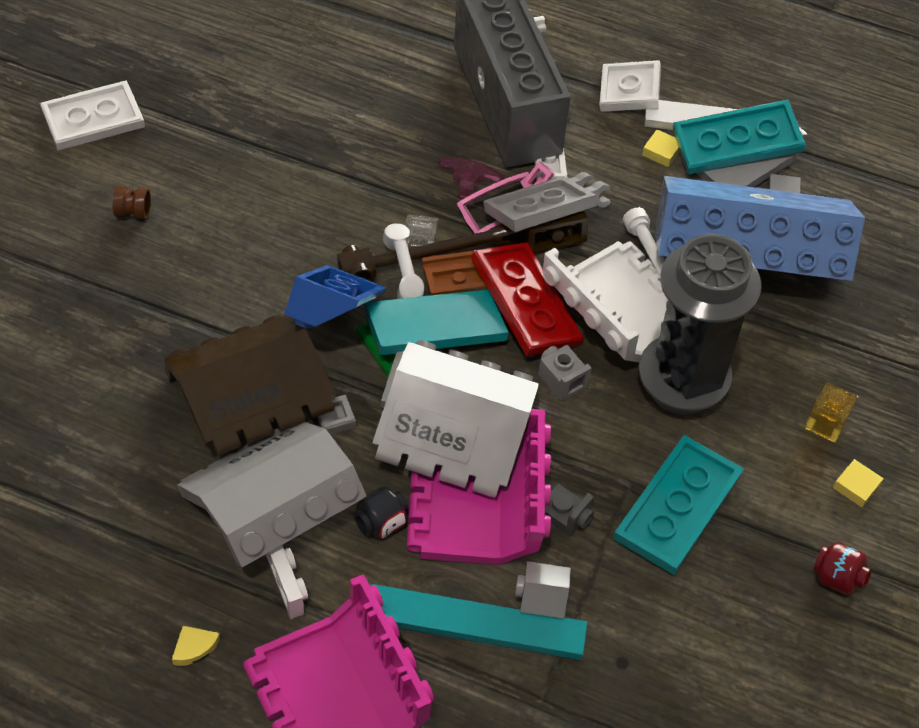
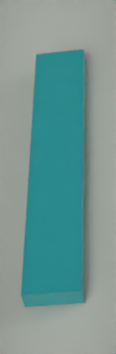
[370,584,588,660]

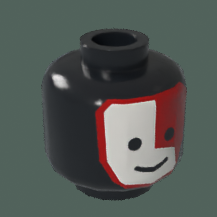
[353,486,409,539]

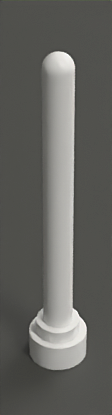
[623,208,665,275]

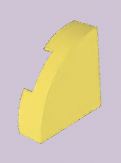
[172,626,220,666]

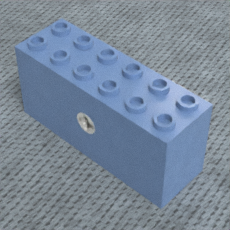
[655,176,865,281]

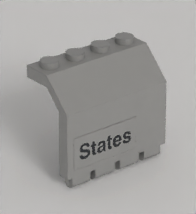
[372,340,539,498]
[177,422,367,568]

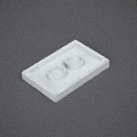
[40,80,145,151]

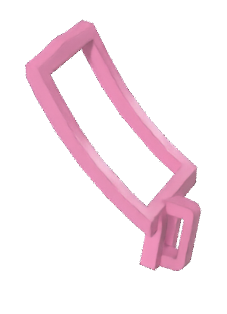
[457,162,555,234]

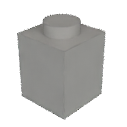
[515,561,571,619]

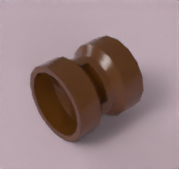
[112,186,151,220]

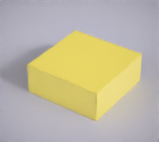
[642,130,680,167]
[833,459,884,507]

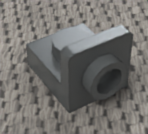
[545,484,595,537]

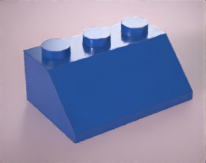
[284,265,386,328]

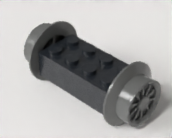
[639,234,761,415]

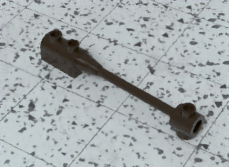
[337,210,588,282]

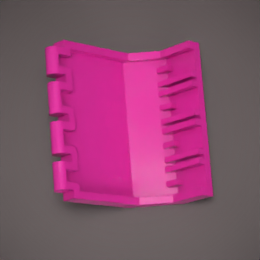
[407,409,551,565]
[243,574,434,728]

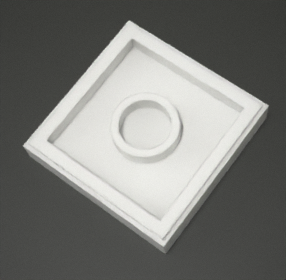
[599,60,661,112]

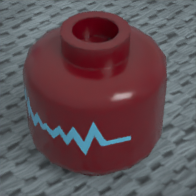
[814,542,872,596]

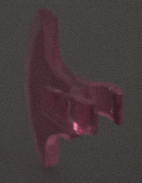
[438,157,504,198]

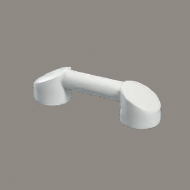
[383,224,424,299]

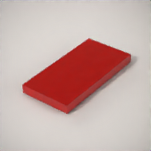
[471,242,584,356]

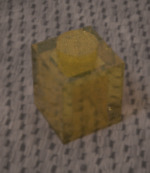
[805,382,858,443]

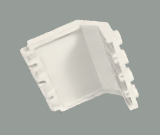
[542,241,668,362]

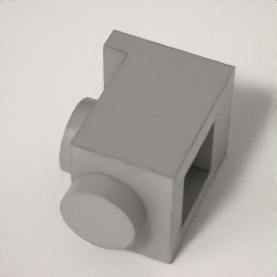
[538,345,592,402]

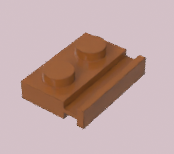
[422,251,488,296]

